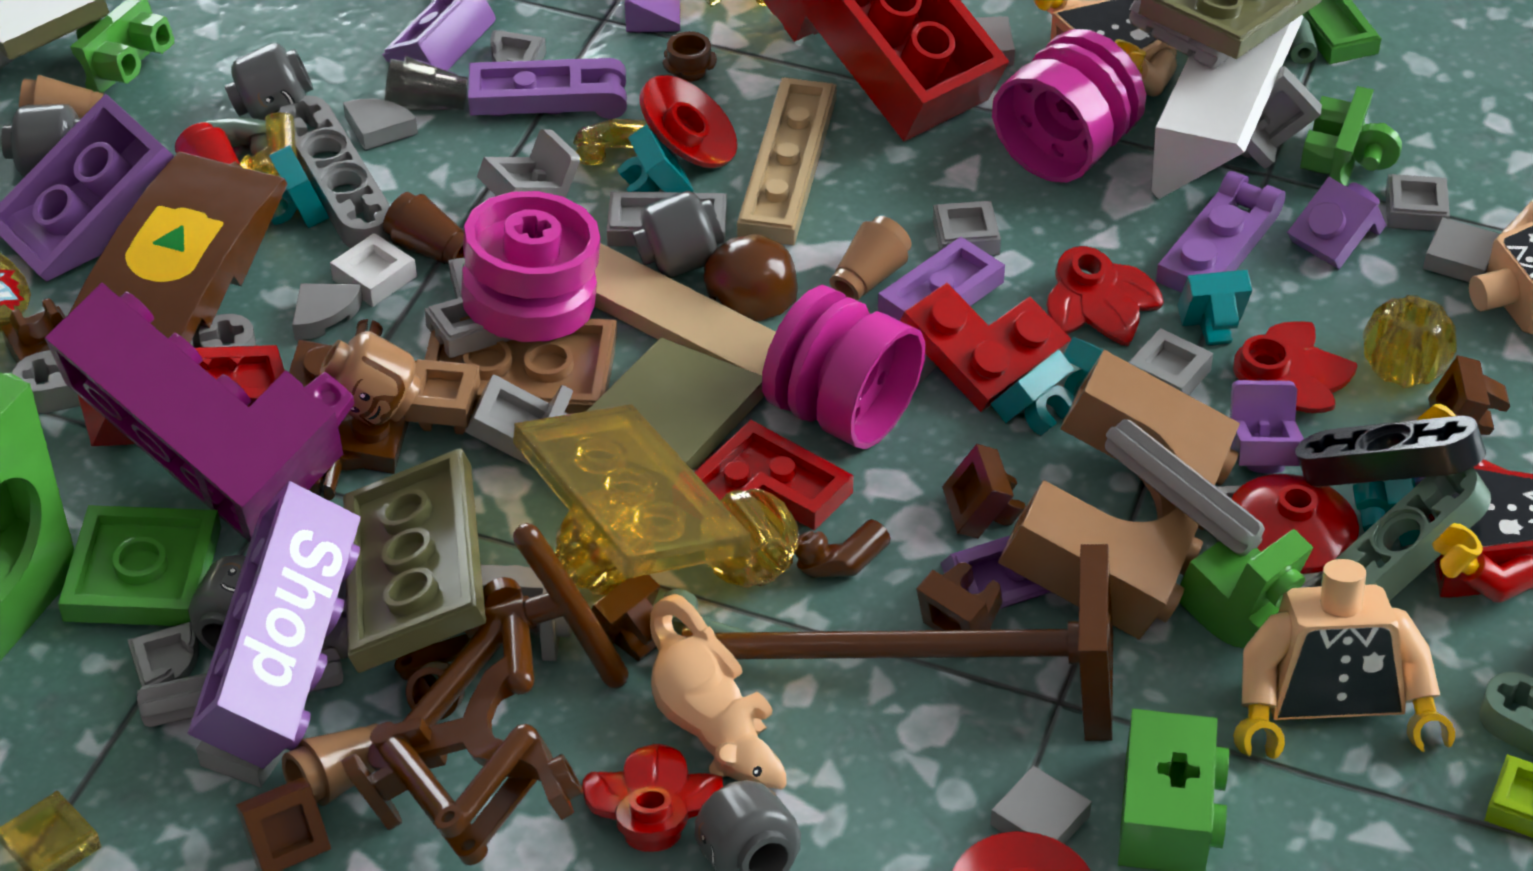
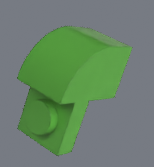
[1179,529,1313,648]

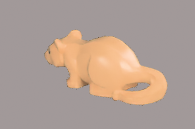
[650,594,787,790]

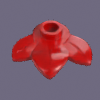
[1046,246,1164,347]
[1233,321,1358,413]
[582,743,723,852]

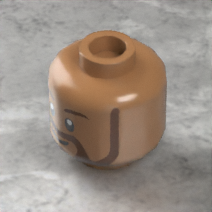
[320,331,421,427]

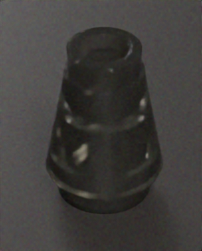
[384,56,468,111]

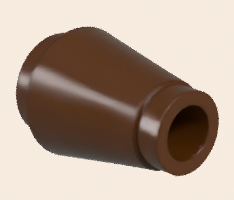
[383,192,464,265]

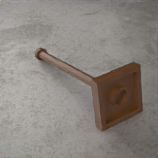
[682,544,1114,741]

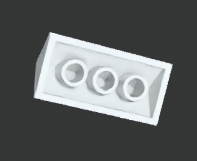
[1151,15,1303,199]

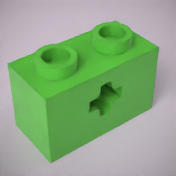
[1118,708,1229,871]

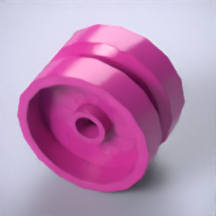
[461,191,601,342]

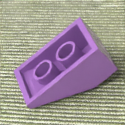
[0,94,174,282]

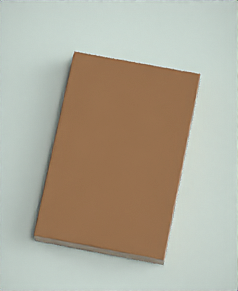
[425,316,617,419]

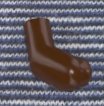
[793,519,891,578]

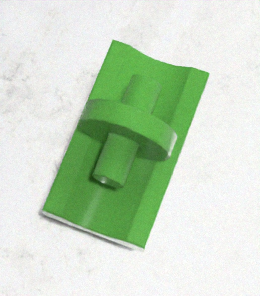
[70,0,175,93]
[1300,86,1402,187]

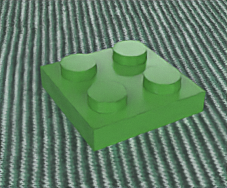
[58,505,221,626]

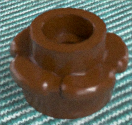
[663,31,717,82]

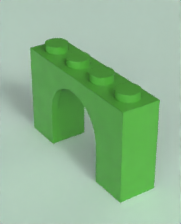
[0,372,75,661]

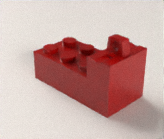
[763,0,1010,142]

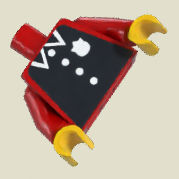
[1417,404,1533,603]

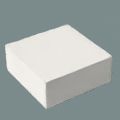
[330,233,417,307]

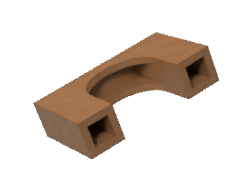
[998,350,1240,640]

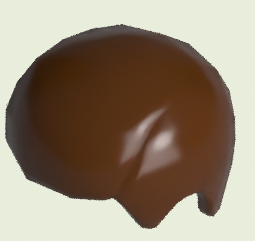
[703,234,798,321]

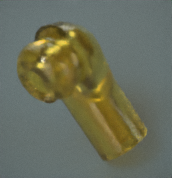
[240,112,297,177]
[573,119,648,165]

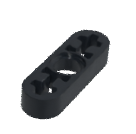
[1295,416,1486,487]

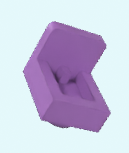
[1287,177,1386,269]
[1230,380,1304,474]

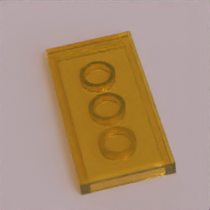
[513,404,751,579]

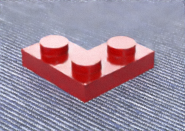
[900,282,1071,412]
[671,420,854,540]

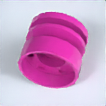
[992,29,1147,183]
[762,285,925,449]

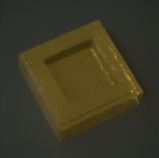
[0,790,101,871]

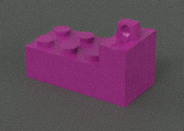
[45,283,354,543]

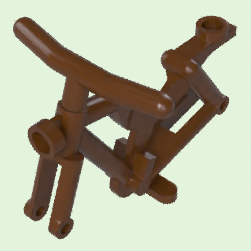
[341,523,629,866]

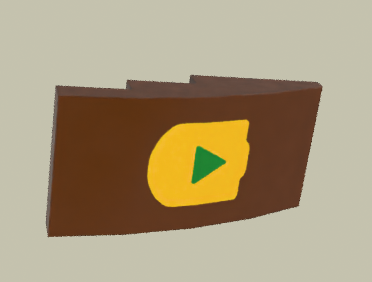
[68,152,288,343]

